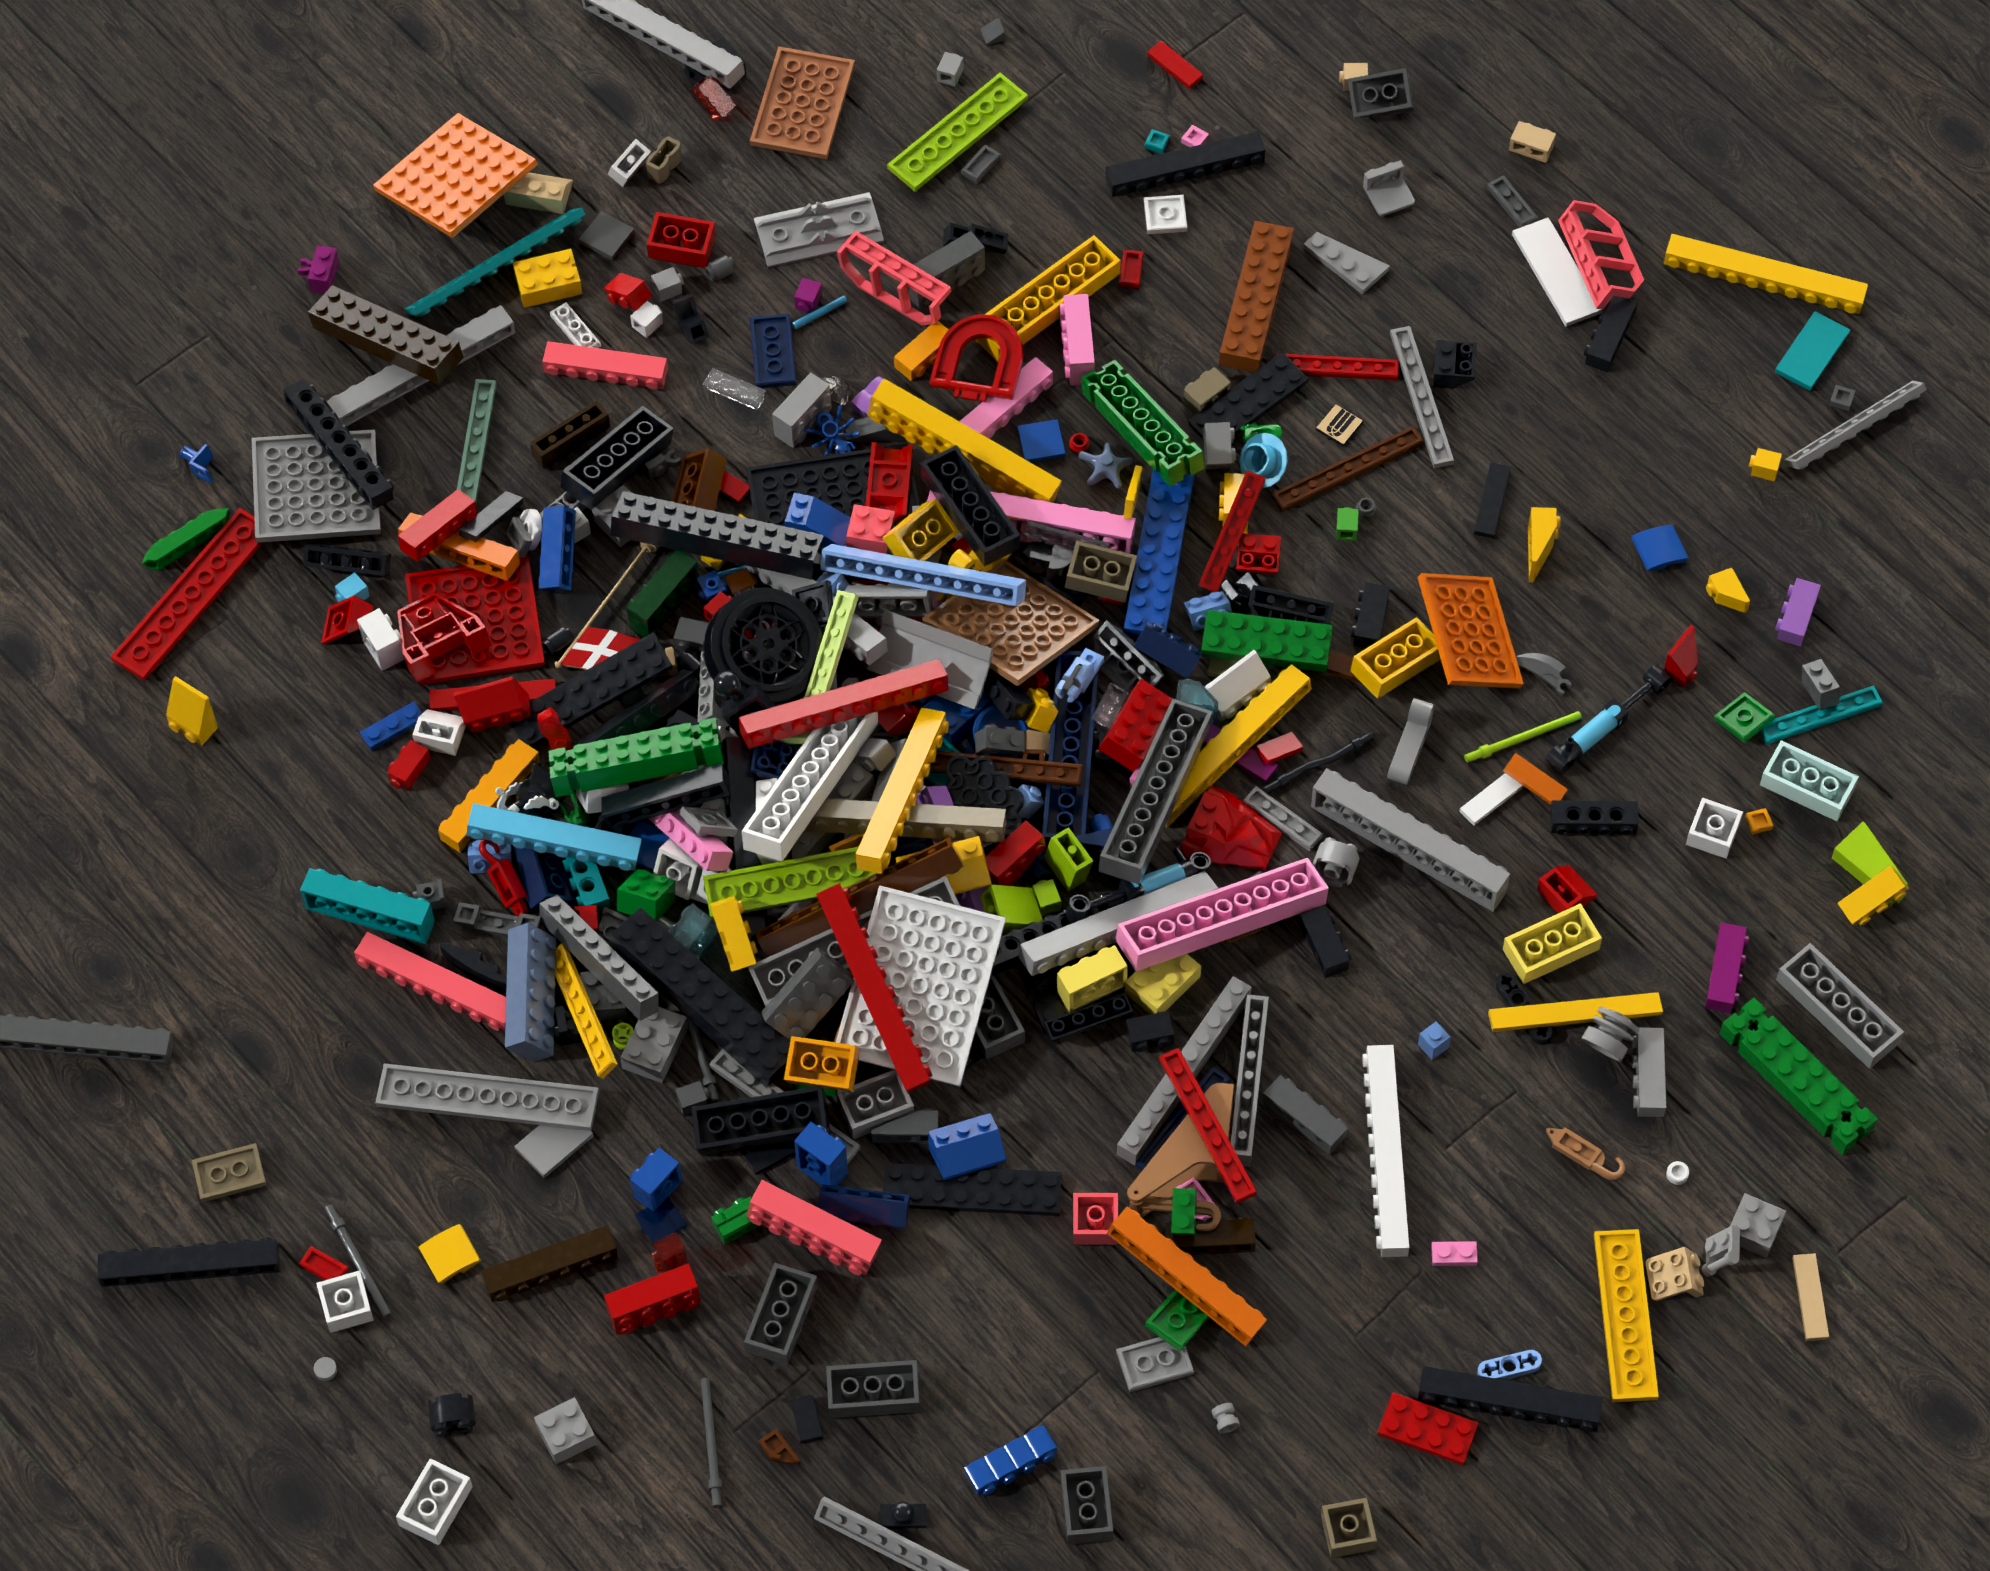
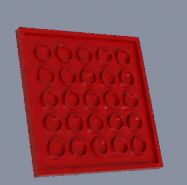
[405,555,545,685]

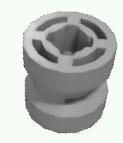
[1211,1403,1240,1434]

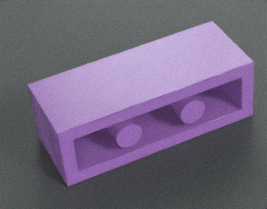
[1775,578,1821,646]

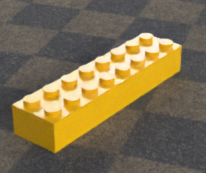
[976,235,1121,363]

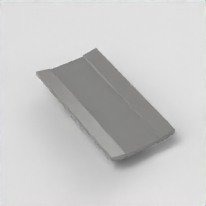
[754,192,884,268]
[867,609,993,709]

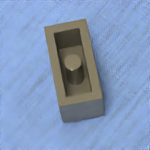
[1184,367,1231,413]

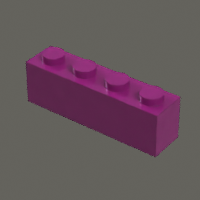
[1705,923,1749,1013]

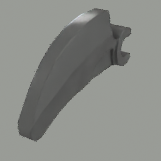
[1516,653,1572,697]

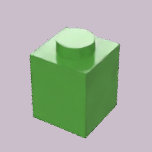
[1336,507,1359,541]

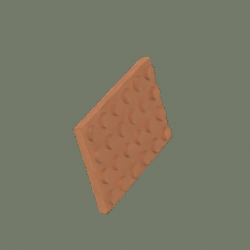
[750,46,855,159]

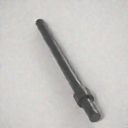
[685,1015,719,1103]
[325,1204,391,1318]
[701,1378,722,1508]

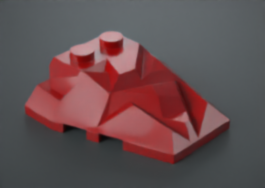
[1180,785,1282,870]

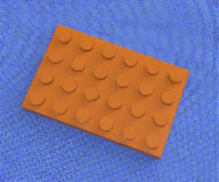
[1417,573,1524,688]

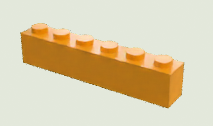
[438,739,540,853]

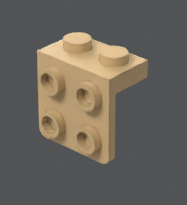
[1645,1247,1704,1301]

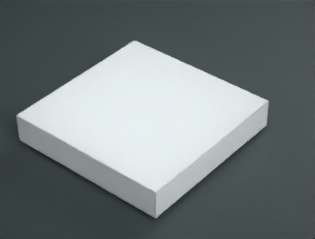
[1144,195,1187,234]

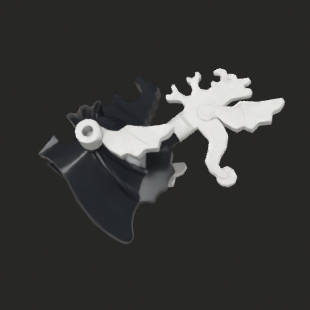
[495,763,567,818]

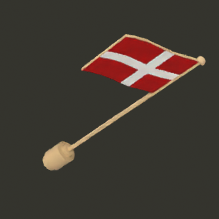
[555,542,660,670]

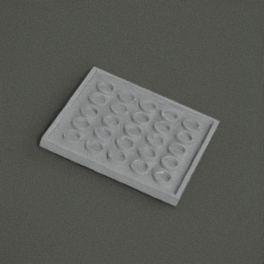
[251,430,381,543]

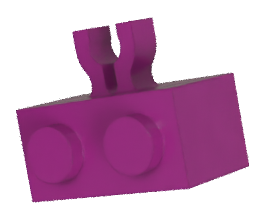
[297,245,340,294]

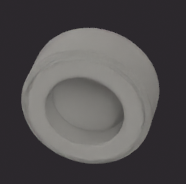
[314,1357,337,1381]

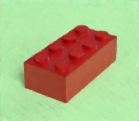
[1098,679,1172,772]
[604,1263,701,1335]

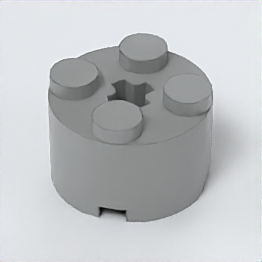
[1312,837,1360,887]

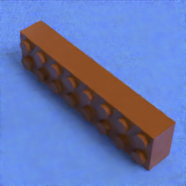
[1219,221,1294,372]

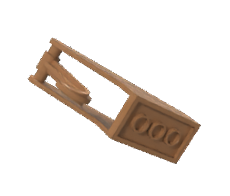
[1127,1083,1235,1231]

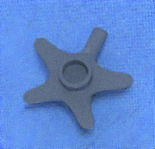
[1078,442,1134,488]

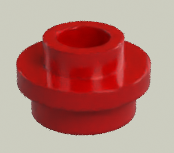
[1069,433,1090,453]

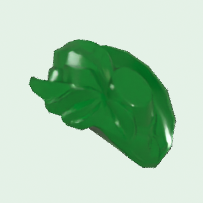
[1240,423,1282,444]

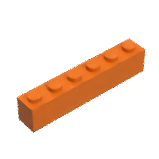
[398,512,520,581]

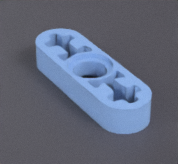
[1477,1350,1542,1380]

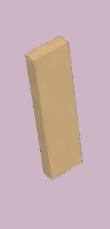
[1792,1253,1829,1341]

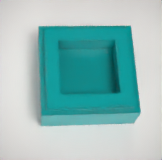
[1144,129,1170,154]

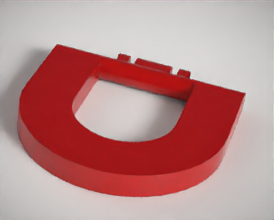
[930,314,1024,402]

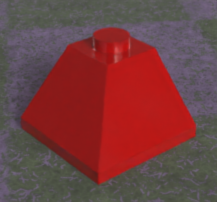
[321,596,373,645]
[1664,625,1698,687]

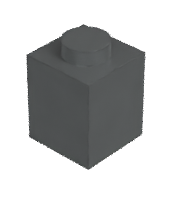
[675,1081,710,1117]

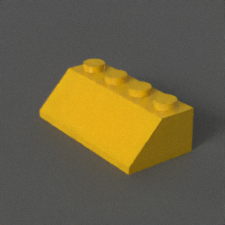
[896,836,992,894]

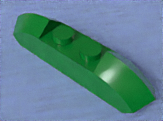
[142,508,230,571]

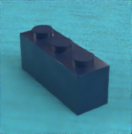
[1133,621,1202,679]

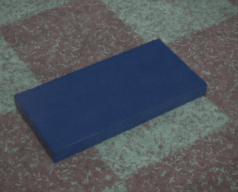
[749,313,796,389]

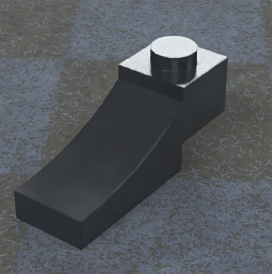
[943,222,1008,254]

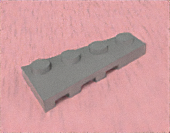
[1303,232,1390,294]

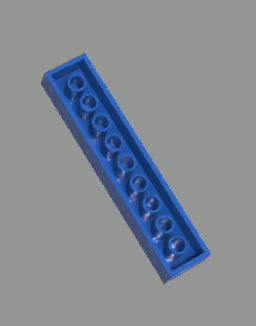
[1124,469,1195,641]

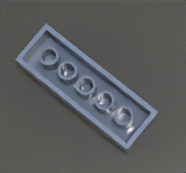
[505,923,556,1062]

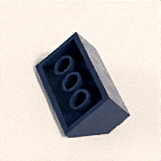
[512,845,577,911]

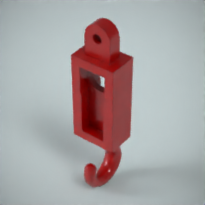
[479,839,528,916]

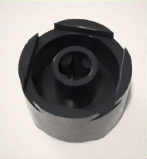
[428,1393,476,1437]

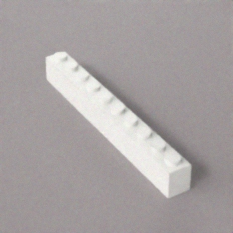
[1362,1045,1409,1257]

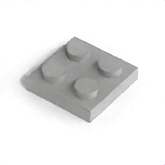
[680,807,737,838]

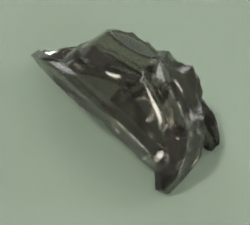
[821,376,853,408]

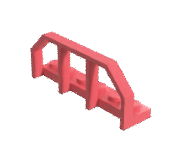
[1558,200,1644,310]
[837,231,952,325]

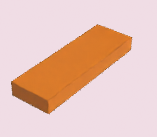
[1503,753,1568,805]

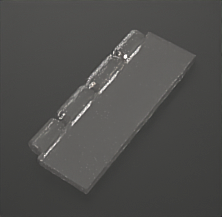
[1024,521,1109,549]

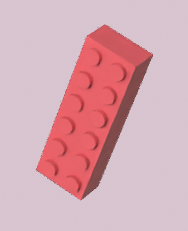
[746,1180,882,1276]

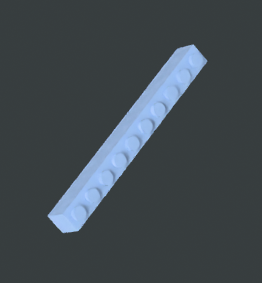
[820,544,1026,606]

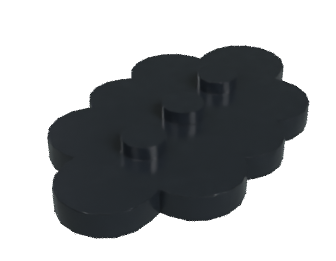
[945,755,1024,838]

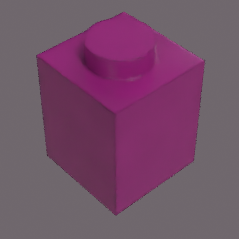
[794,278,822,313]

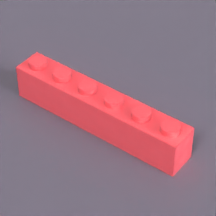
[542,341,668,389]

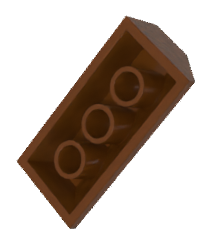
[672,448,727,511]

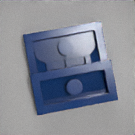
[1631,525,1688,571]

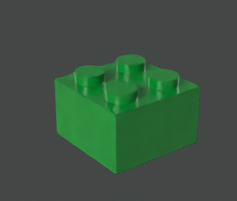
[617,869,676,921]

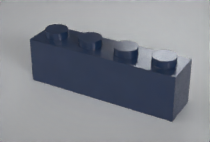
[818,1184,910,1229]

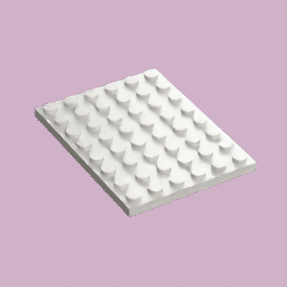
[836,885,1006,1087]

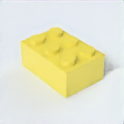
[1057,945,1127,1013]
[1125,954,1201,1014]

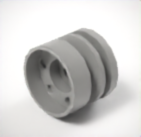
[1581,1006,1640,1062]

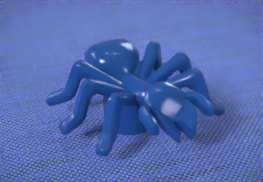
[805,406,860,456]

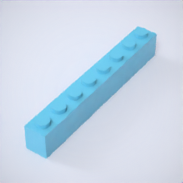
[466,803,641,871]

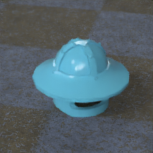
[1240,433,1288,488]

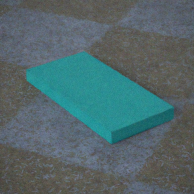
[1775,311,1850,391]

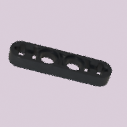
[1496,972,1552,1045]

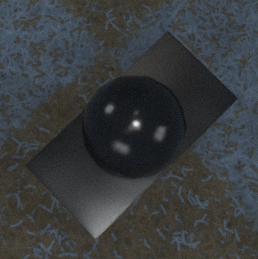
[880,1501,926,1529]

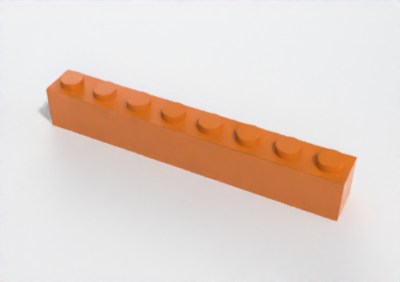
[1106,1207,1267,1346]

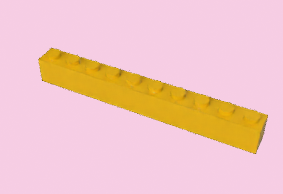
[1664,234,1868,315]
[1166,664,1311,828]
[856,708,949,874]

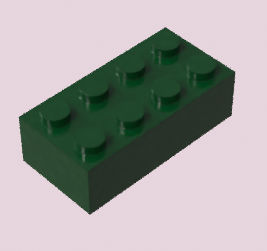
[627,550,699,637]

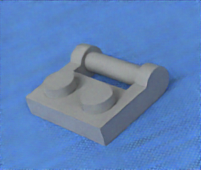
[1702,1225,1740,1277]

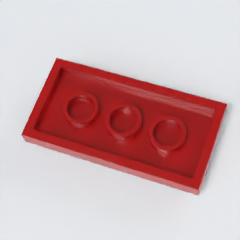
[1377,1392,1478,1466]

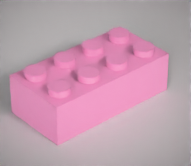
[1060,294,1095,386]

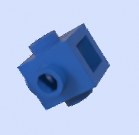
[696,570,729,604]

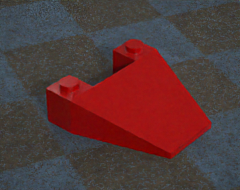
[397,592,492,682]

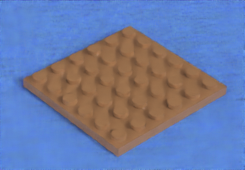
[922,560,1100,686]

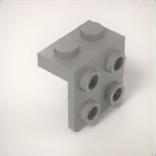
[1363,160,1415,216]

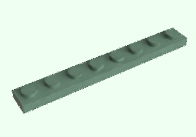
[457,379,497,504]

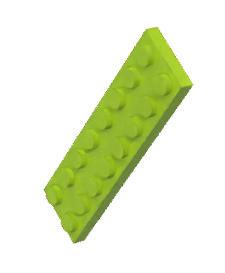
[887,73,1028,192]
[703,847,875,919]

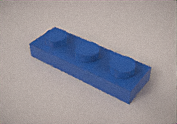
[360,701,422,751]

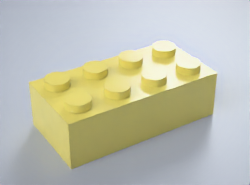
[1503,903,1602,984]

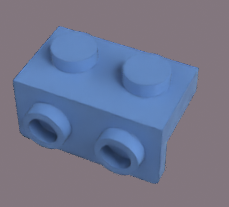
[1183,591,1232,631]
[468,840,512,874]

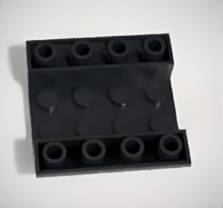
[1020,947,1133,1042]

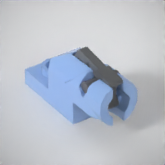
[1055,648,1104,702]

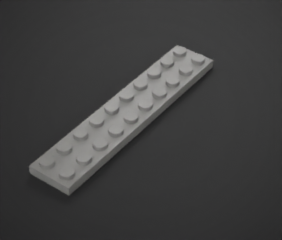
[375,1063,599,1131]

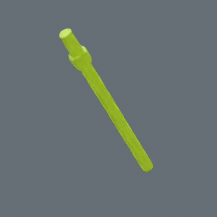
[1464,711,1582,763]

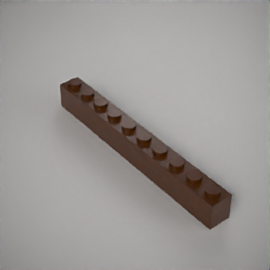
[756,837,963,958]

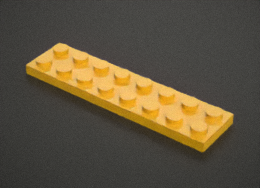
[1594,1229,1659,1402]

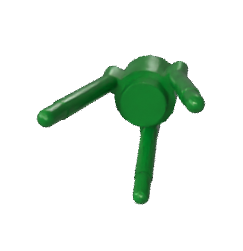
[557,790,591,827]

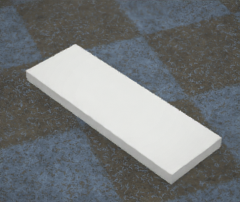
[1512,217,1602,327]

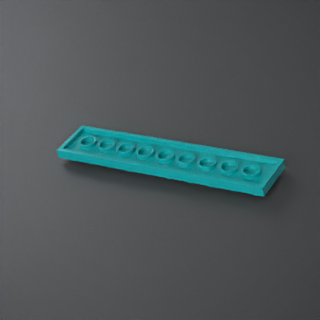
[404,208,586,317]

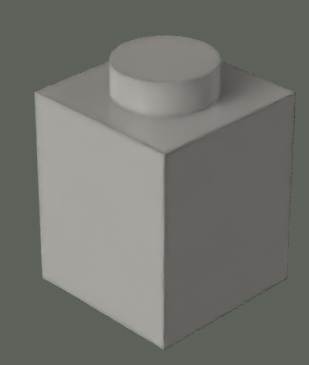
[937,52,964,87]
[651,267,684,302]

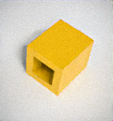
[1749,448,1782,481]

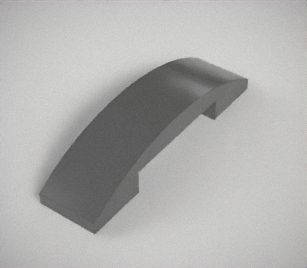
[453,902,541,938]

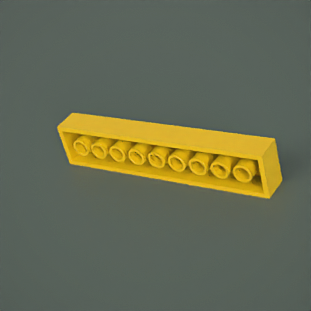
[867,379,1061,503]

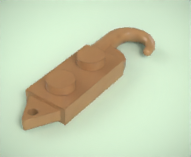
[1546,1127,1625,1180]

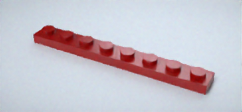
[1159,1048,1257,1204]

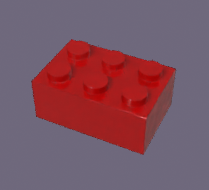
[647,212,716,268]

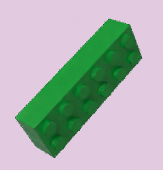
[1201,610,1332,672]

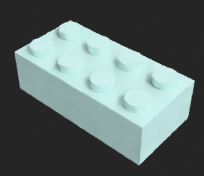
[1760,741,1859,821]

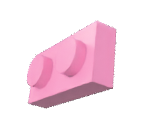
[1431,1242,1478,1266]

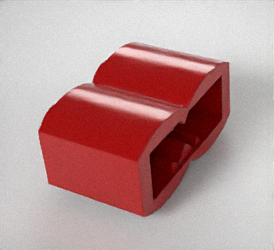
[537,707,573,751]

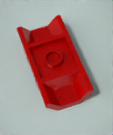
[866,442,913,523]

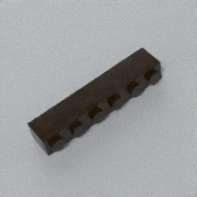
[481,1225,618,1302]

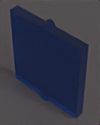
[635,1196,687,1245]

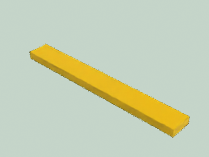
[555,943,618,1078]
[1488,992,1663,1032]

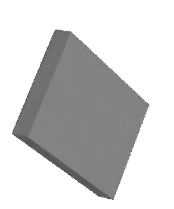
[514,1125,593,1178]
[1116,1337,1194,1393]

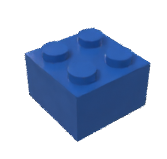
[630,1148,683,1212]

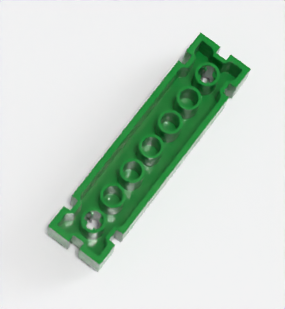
[1081,360,1205,487]
[549,718,724,797]
[1720,998,1878,1156]

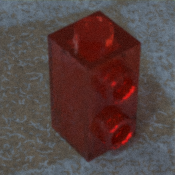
[690,75,736,121]

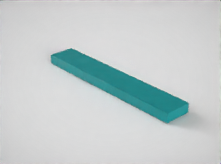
[1759,685,1883,745]

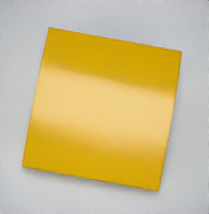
[419,1224,481,1284]

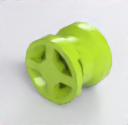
[612,1023,633,1050]

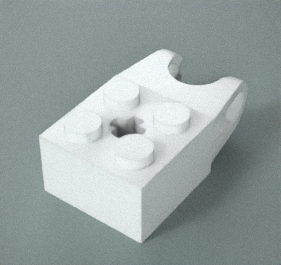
[653,839,731,904]

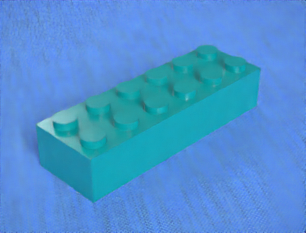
[300,868,435,944]

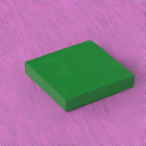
[1714,692,1775,743]

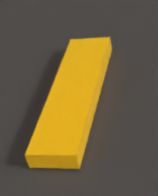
[1124,465,1143,519]

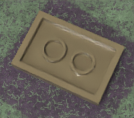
[191,1143,267,1202]

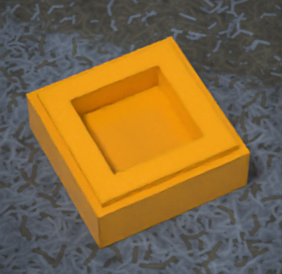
[1745,808,1773,835]

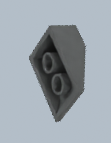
[1348,68,1415,118]

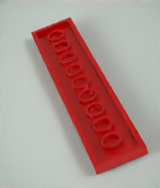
[111,508,264,681]

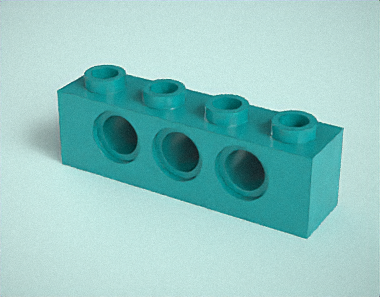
[562,825,610,912]

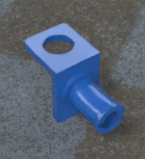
[180,444,213,484]

